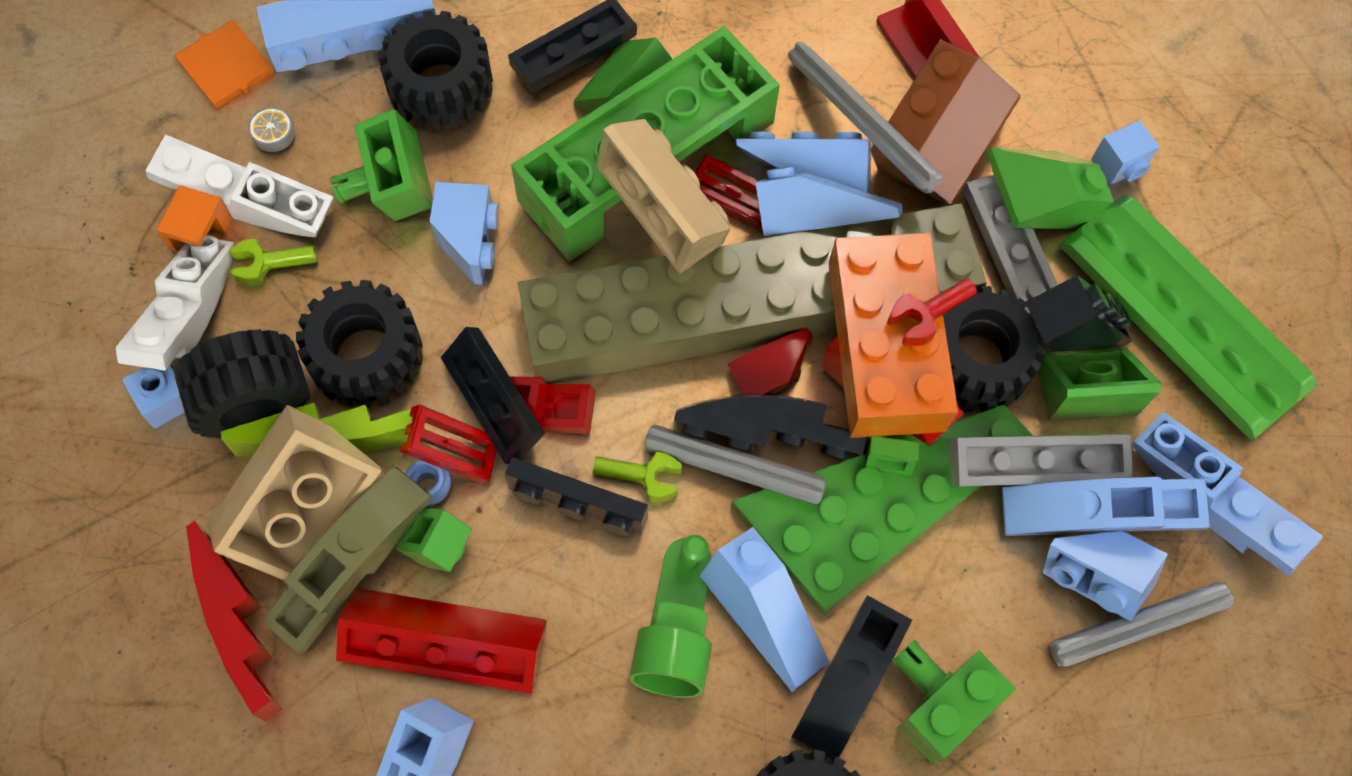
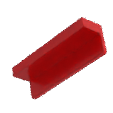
[876,0,1003,127]
[336,589,547,694]

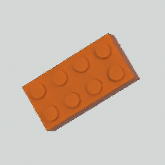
[829,233,958,438]

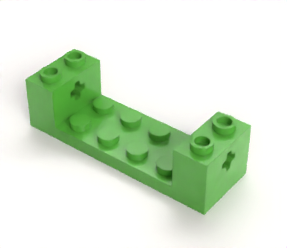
[511,26,780,263]

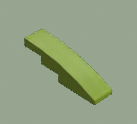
[220,402,426,457]

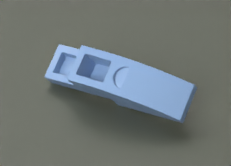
[1132,411,1323,577]
[1001,477,1210,536]

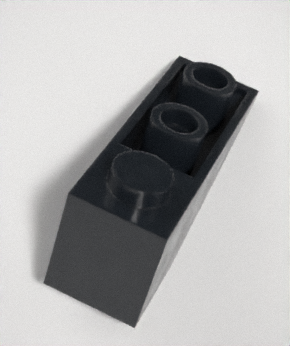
[1025,275,1132,351]
[791,595,912,759]

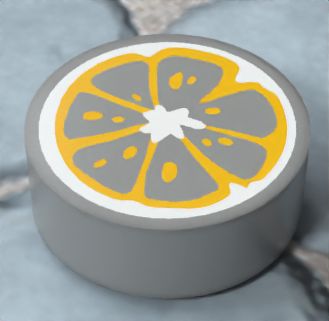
[248,107,295,152]

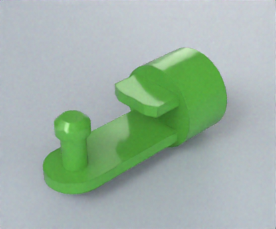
[629,535,712,698]

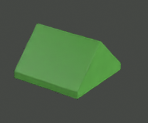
[574,37,673,114]
[1039,347,1161,421]

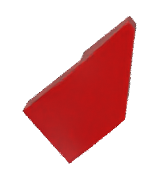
[728,328,813,394]
[510,376,596,434]

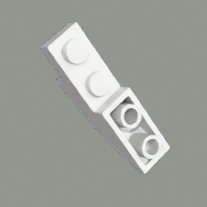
[145,134,334,238]
[115,235,235,371]

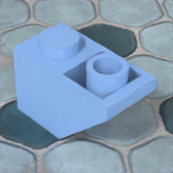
[430,182,499,285]
[1043,530,1168,621]

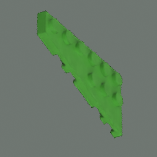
[731,405,1033,616]

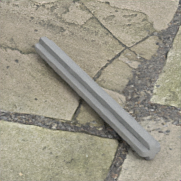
[788,42,942,193]

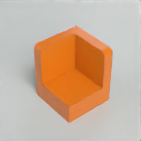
[156,185,233,252]

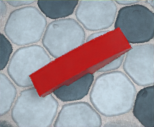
[186,521,282,722]

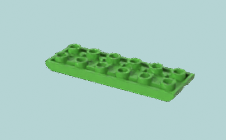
[1059,195,1317,441]

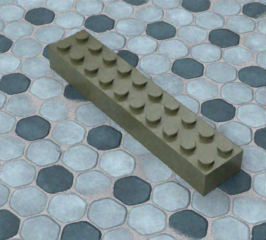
[518,203,987,384]

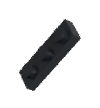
[508,0,637,94]
[440,327,545,464]
[505,457,648,536]

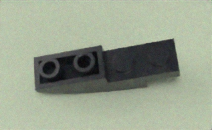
[674,394,868,460]

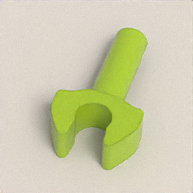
[229,238,317,287]
[593,451,682,503]

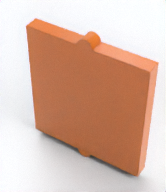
[174,20,275,109]

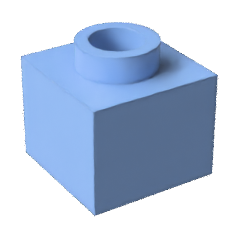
[1091,120,1159,185]
[121,364,184,429]

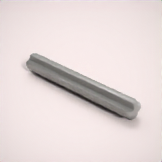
[645,425,826,504]
[1050,582,1234,667]

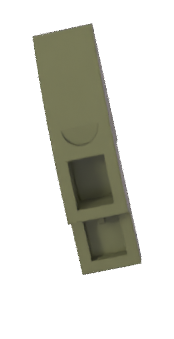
[261,466,433,653]

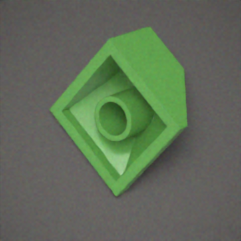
[986,148,1114,229]

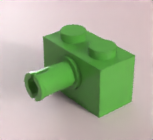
[330,109,433,221]
[892,640,1016,766]

